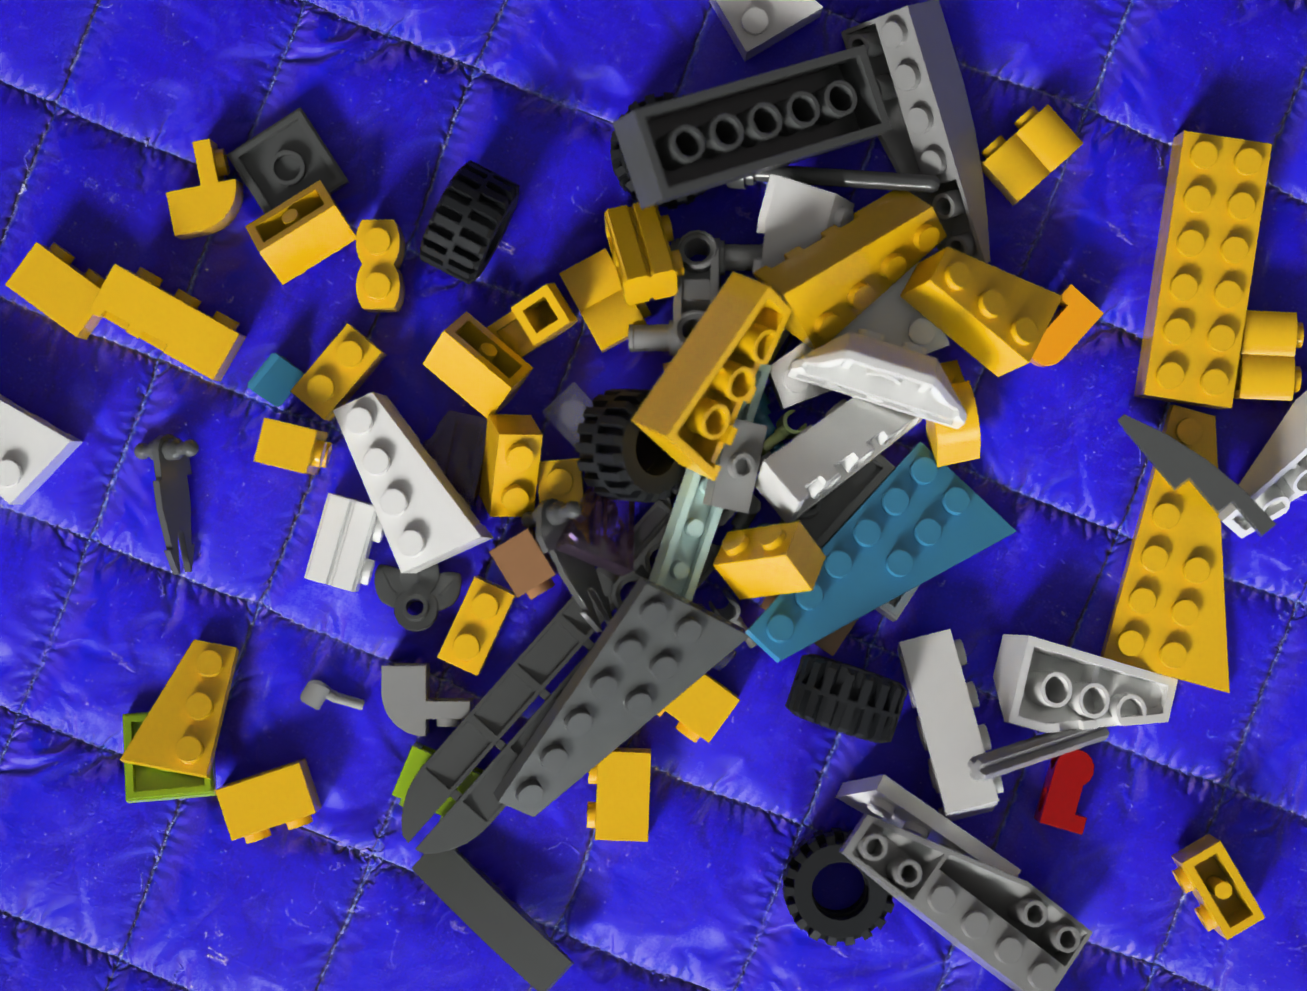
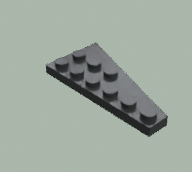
[494,576,749,817]

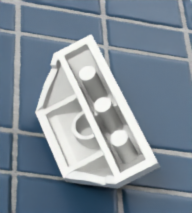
[787,329,967,429]

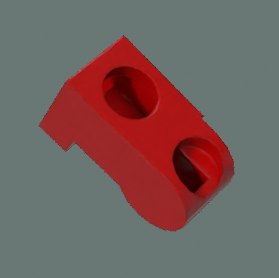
[1034,749,1094,835]

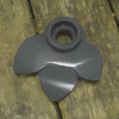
[374,563,462,632]

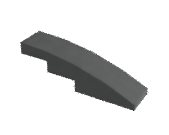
[1117,414,1276,537]
[411,848,574,991]

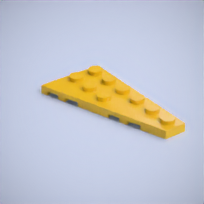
[1100,405,1230,693]

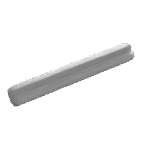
[968,727,1110,781]

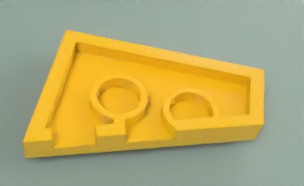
[120,639,239,779]

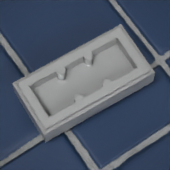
[703,419,768,514]

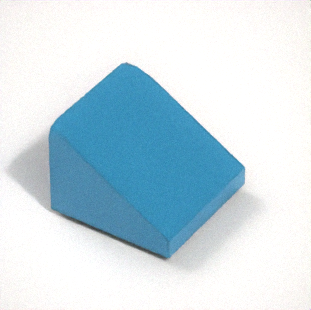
[247,353,304,407]

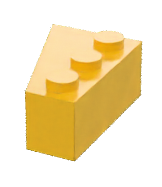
[900,247,1063,377]
[88,264,246,382]

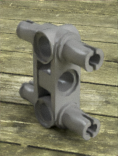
[628,230,763,357]

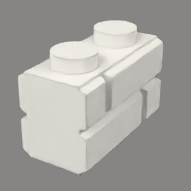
[304,493,384,592]

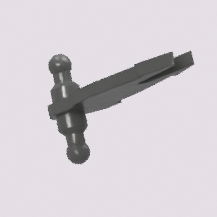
[134,434,199,575]
[521,499,612,632]

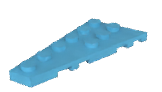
[745,441,1016,663]

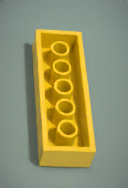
[1134,130,1272,410]

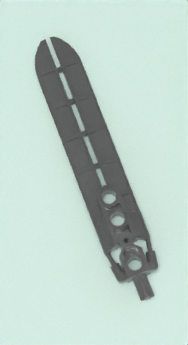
[401,451,772,854]

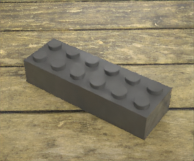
[613,45,892,209]

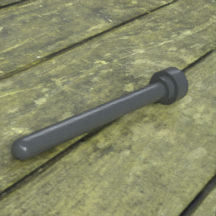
[727,165,940,193]

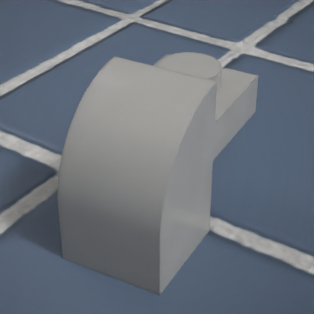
[381,663,473,737]

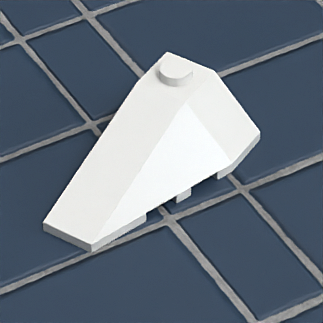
[993,634,1178,733]

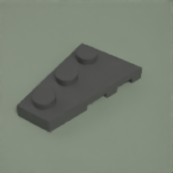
[779,454,895,549]

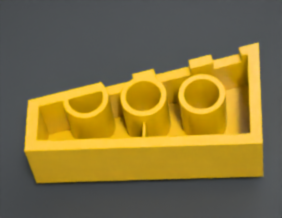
[753,190,947,350]
[631,272,792,482]

